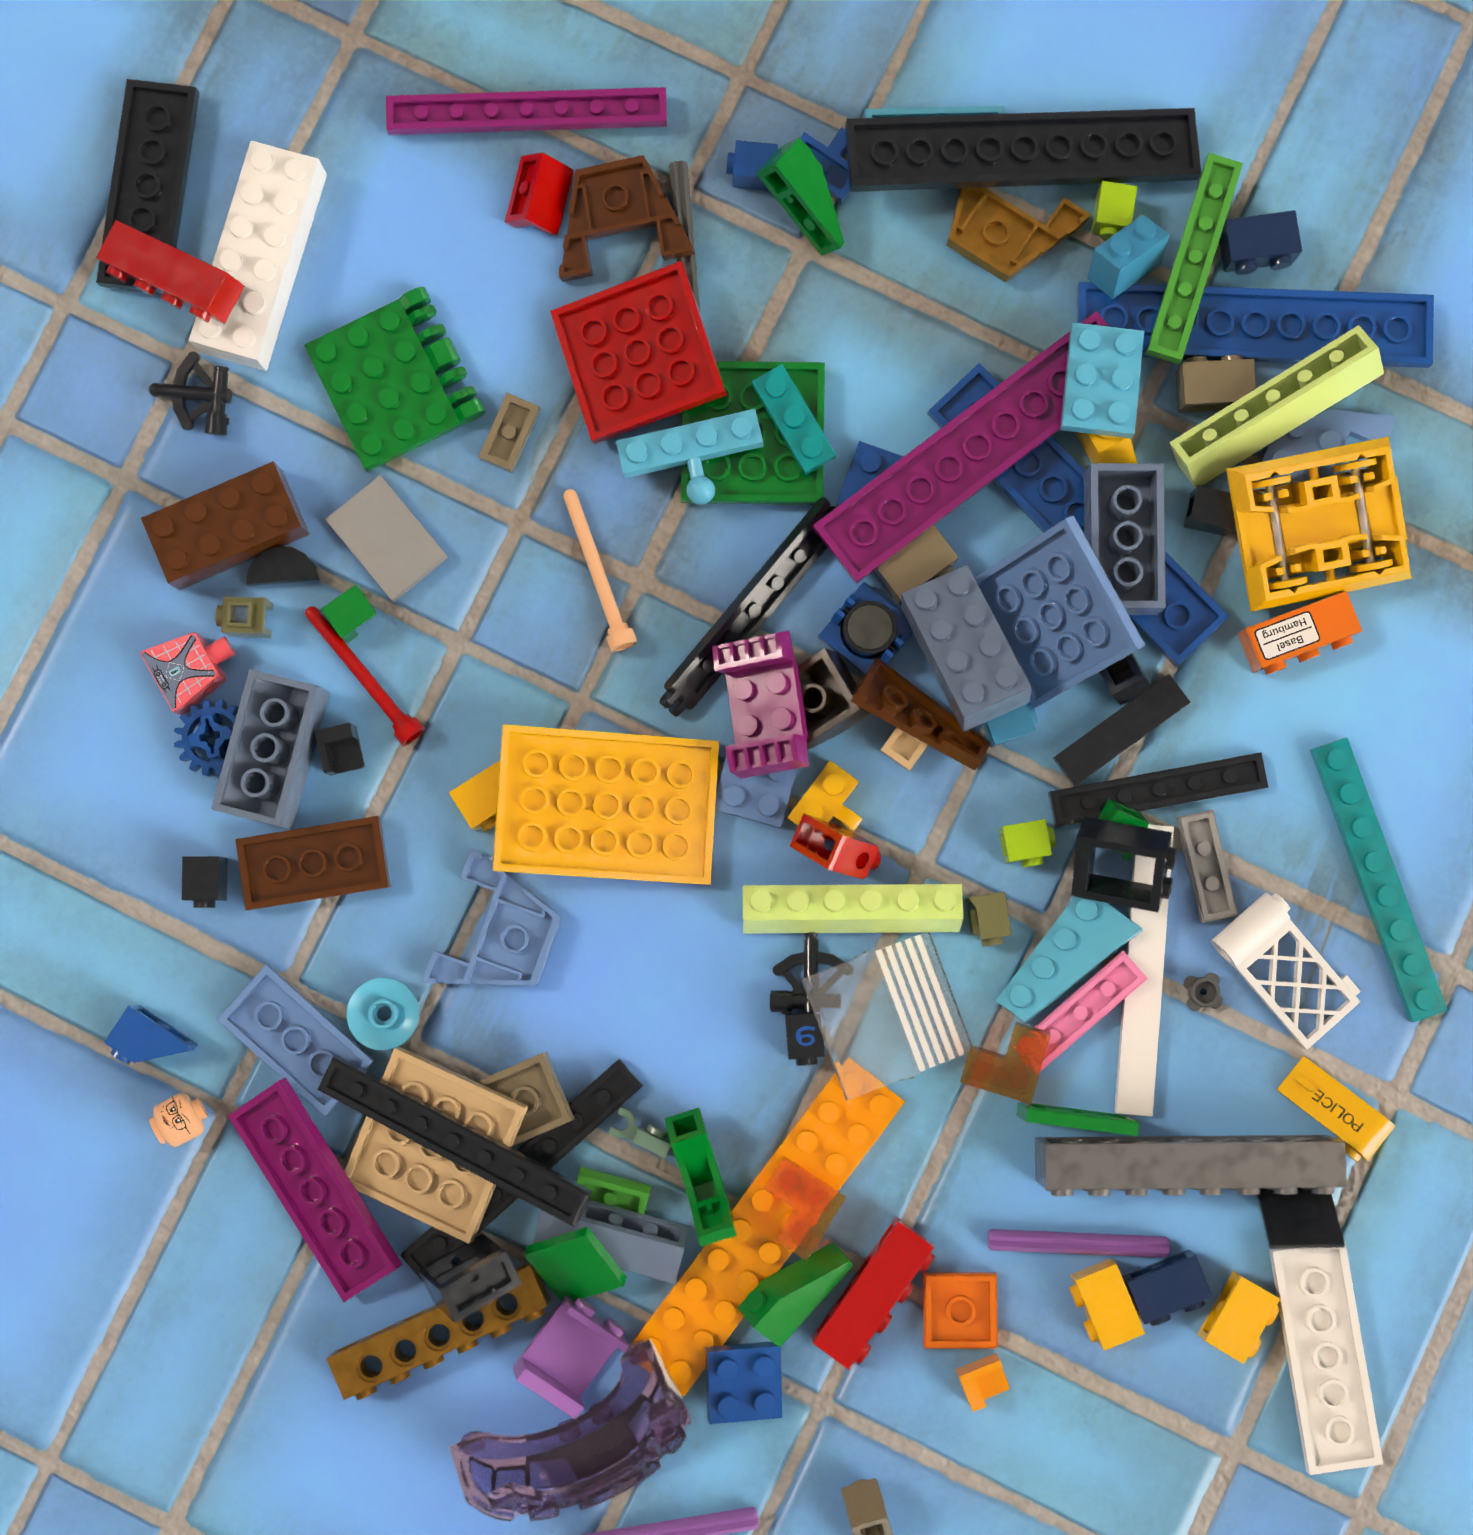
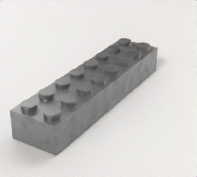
[1035,1135,1347,1196]

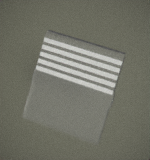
[802,932,974,1101]

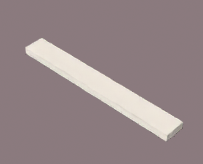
[1114,824,1174,1117]

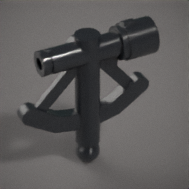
[149,351,232,436]
[770,932,853,1014]

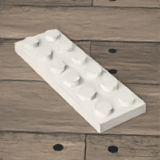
[1269,1240,1383,1475]

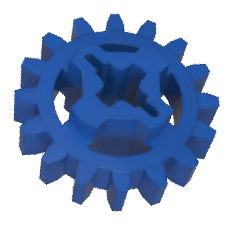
[174,699,239,777]

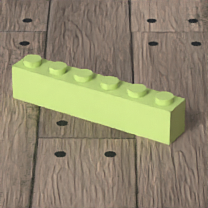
[1169,325,1384,488]
[743,884,964,934]

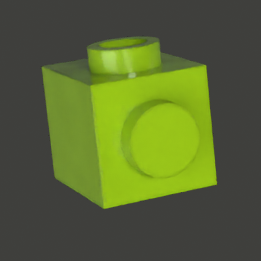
[998,819,1056,868]

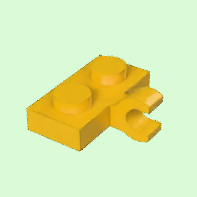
[787,760,862,832]

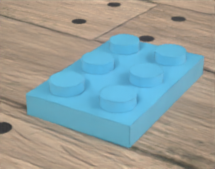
[1060,322,1144,439]

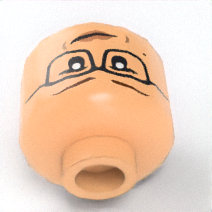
[149,1093,208,1147]

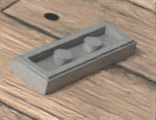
[1176,810,1238,923]

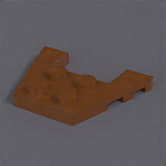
[559,155,695,282]

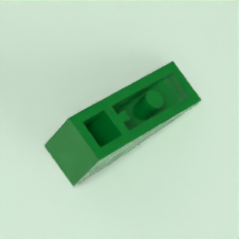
[756,137,845,256]
[737,1242,854,1348]

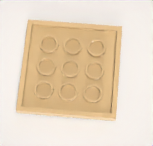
[345,1047,528,1244]

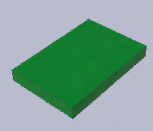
[1016,1102,1139,1136]

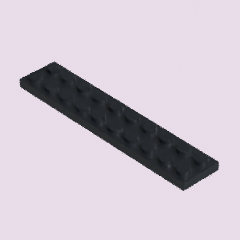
[845,108,1201,192]

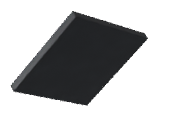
[1257,1188,1345,1249]

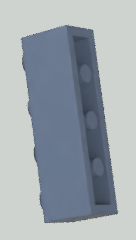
[533,1200,690,1284]

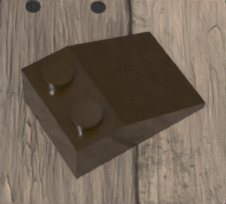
[798,648,872,751]

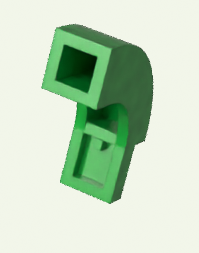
[664,1108,737,1247]

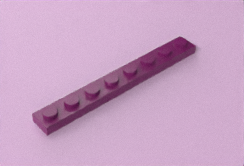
[386,87,667,135]

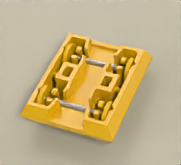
[1226,437,1412,612]

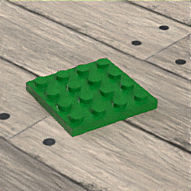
[681,361,825,505]

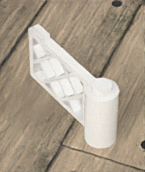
[1211,893,1361,1050]

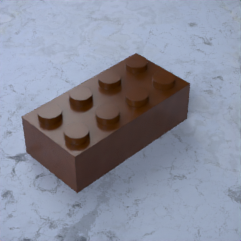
[141,461,310,590]

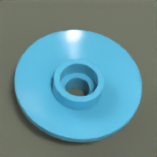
[346,977,420,1051]

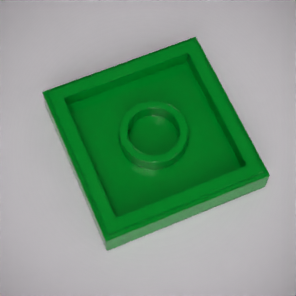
[524,1226,627,1301]

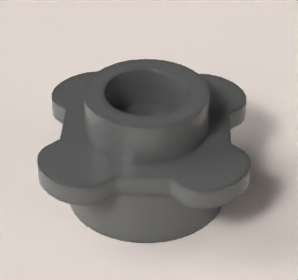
[1183,973,1223,1011]

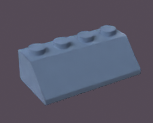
[211,669,330,830]

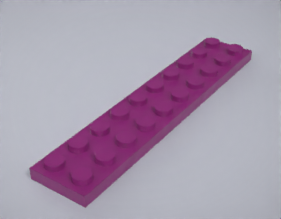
[812,311,1109,584]

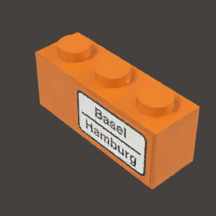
[1237,591,1362,675]

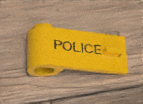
[1277,1056,1395,1162]

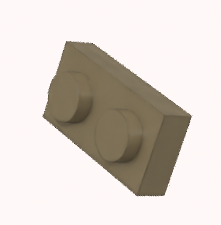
[479,393,541,474]

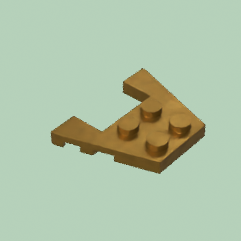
[946,187,1090,282]

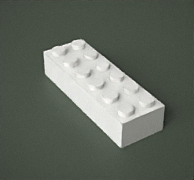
[189,141,327,371]

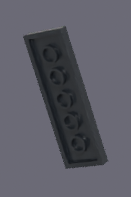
[96,79,200,294]

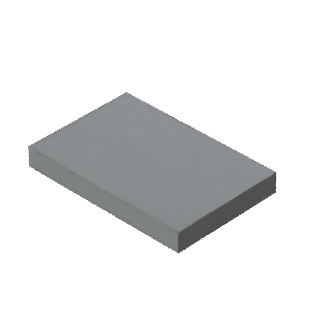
[325,475,448,602]

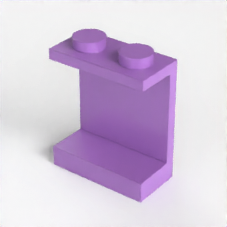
[513,1295,629,1420]

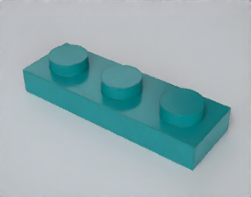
[751,364,836,475]

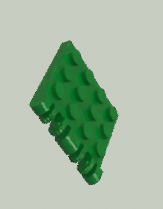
[304,287,486,472]

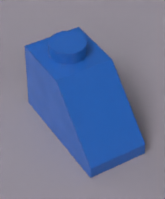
[104,1005,198,1064]

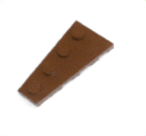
[850,657,991,770]

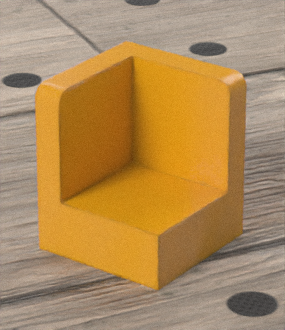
[955,1353,1009,1412]

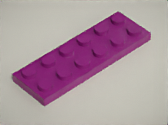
[228,1077,403,1302]

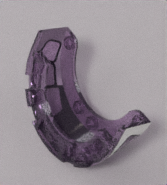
[450,1339,691,1521]

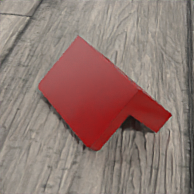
[504,152,574,236]

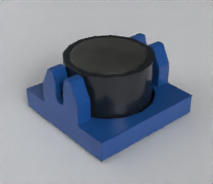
[818,582,913,675]

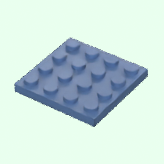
[975,516,1145,708]

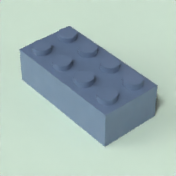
[1084,463,1166,615]
[901,565,1032,732]

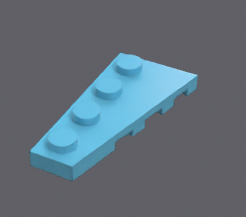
[996,897,1143,1024]

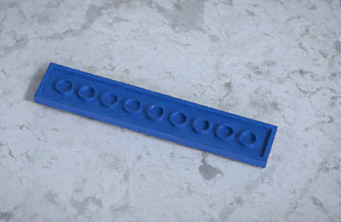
[1076,282,1434,368]
[927,363,1229,667]

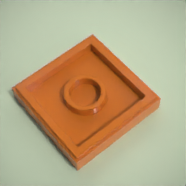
[922,1272,998,1349]

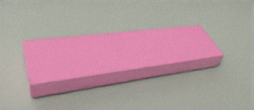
[1013,950,1148,1074]

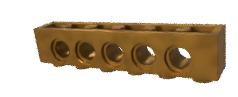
[326,1262,551,1401]

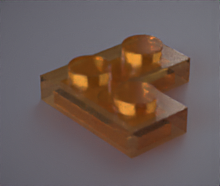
[960,1022,1052,1104]
[764,1156,846,1261]

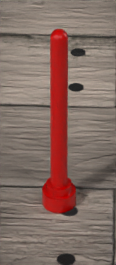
[305,606,425,747]

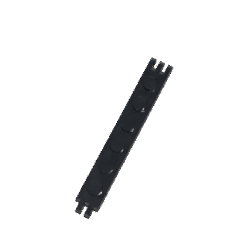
[659,497,835,717]

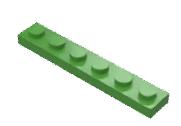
[1145,153,1243,364]

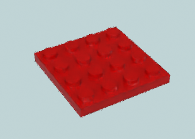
[550,261,727,444]

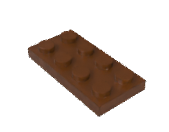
[235,816,391,911]

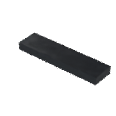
[1053,674,1191,787]

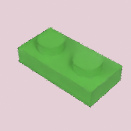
[576,1167,652,1214]

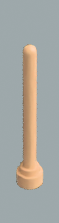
[563,489,638,652]

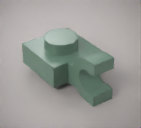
[608,1106,671,1158]

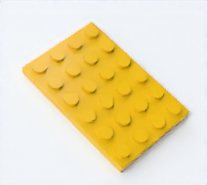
[492,724,719,885]

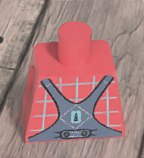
[140,632,236,715]

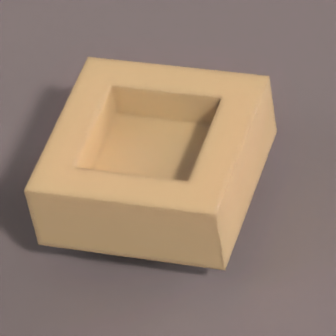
[880,727,928,772]

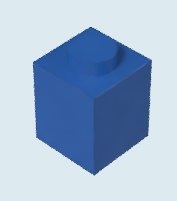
[726,140,778,191]

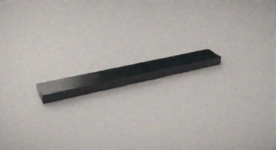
[317,1056,593,1227]
[400,1058,643,1283]

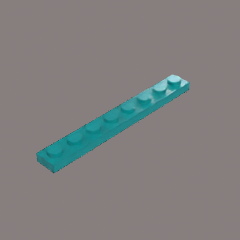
[1310,737,1448,1022]

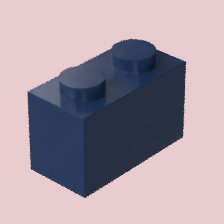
[1219,210,1302,275]
[1122,1250,1213,1326]

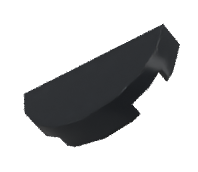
[246,546,319,586]

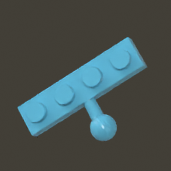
[616,409,763,505]

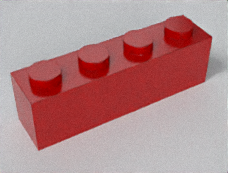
[96,220,245,324]
[811,1217,935,1370]

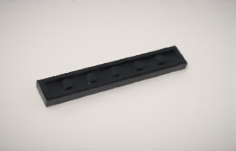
[1048,752,1268,827]

